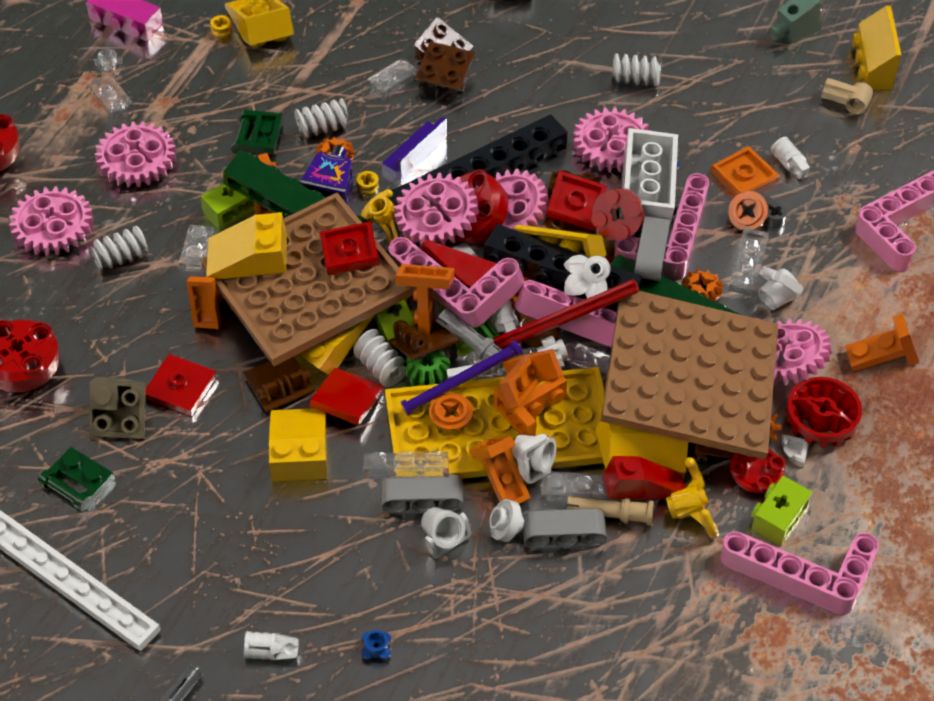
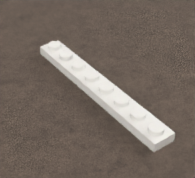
[0,510,161,652]

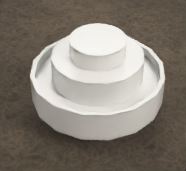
[489,499,524,542]

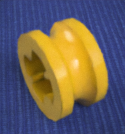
[210,15,232,38]
[356,171,379,196]

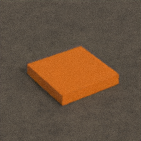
[710,146,780,196]

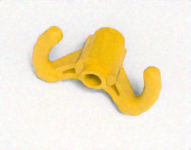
[360,189,412,244]
[666,457,719,539]

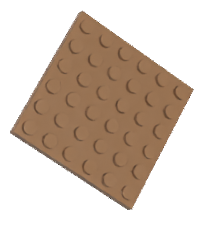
[200,193,414,366]
[600,291,778,460]

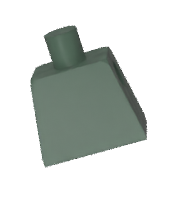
[769,0,822,44]

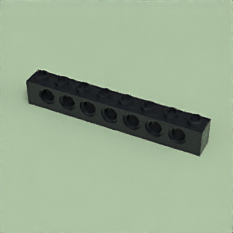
[389,114,568,206]

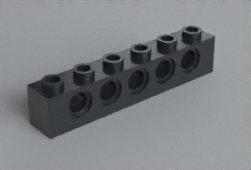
[483,224,642,312]

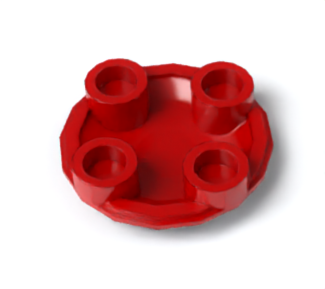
[730,449,786,493]

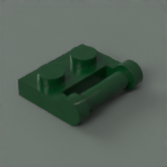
[231,110,283,155]
[38,447,115,511]

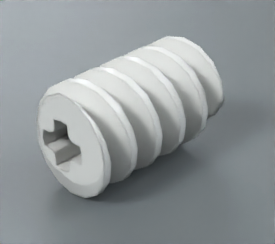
[612,53,662,87]
[294,98,348,138]
[90,226,149,272]
[353,329,406,387]

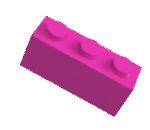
[86,0,163,41]

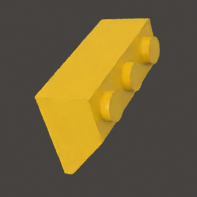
[852,6,902,90]
[514,225,606,258]
[595,419,688,475]

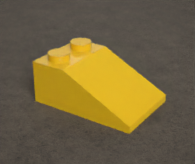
[225,0,294,47]
[206,212,287,280]
[299,315,375,375]
[269,408,327,482]

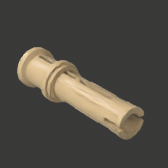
[567,496,654,526]

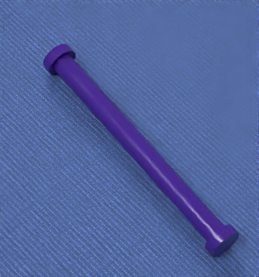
[400,340,523,416]

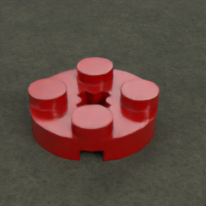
[591,188,645,240]

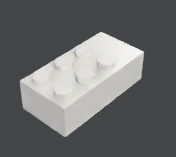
[619,128,678,229]

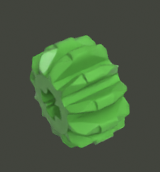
[405,350,450,386]

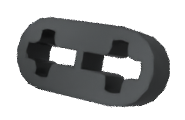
[743,190,787,228]

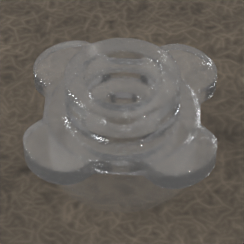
[94,49,123,72]

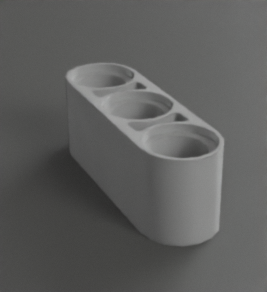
[634,216,671,282]
[381,474,464,513]
[523,509,607,549]

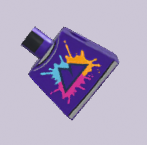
[300,145,353,205]

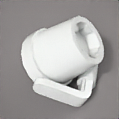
[758,266,803,310]
[512,434,556,484]
[421,508,471,559]

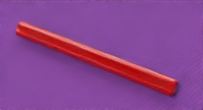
[493,279,639,350]

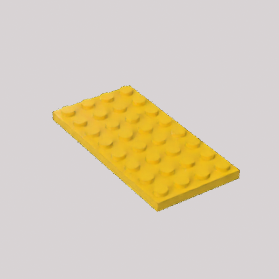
[385,367,605,479]

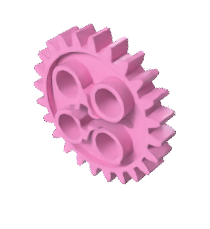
[573,107,651,173]
[95,121,177,188]
[496,169,550,230]
[394,173,479,246]
[9,186,94,256]
[774,319,832,386]

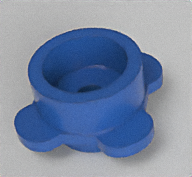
[361,630,391,660]

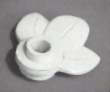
[564,255,611,298]

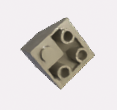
[89,377,146,439]

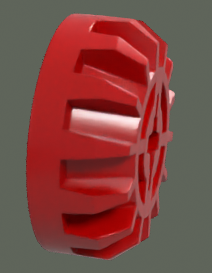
[785,377,862,448]

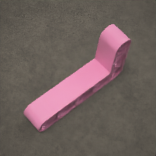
[855,170,934,272]
[613,173,709,280]
[388,237,525,328]
[515,280,617,347]
[720,532,879,615]

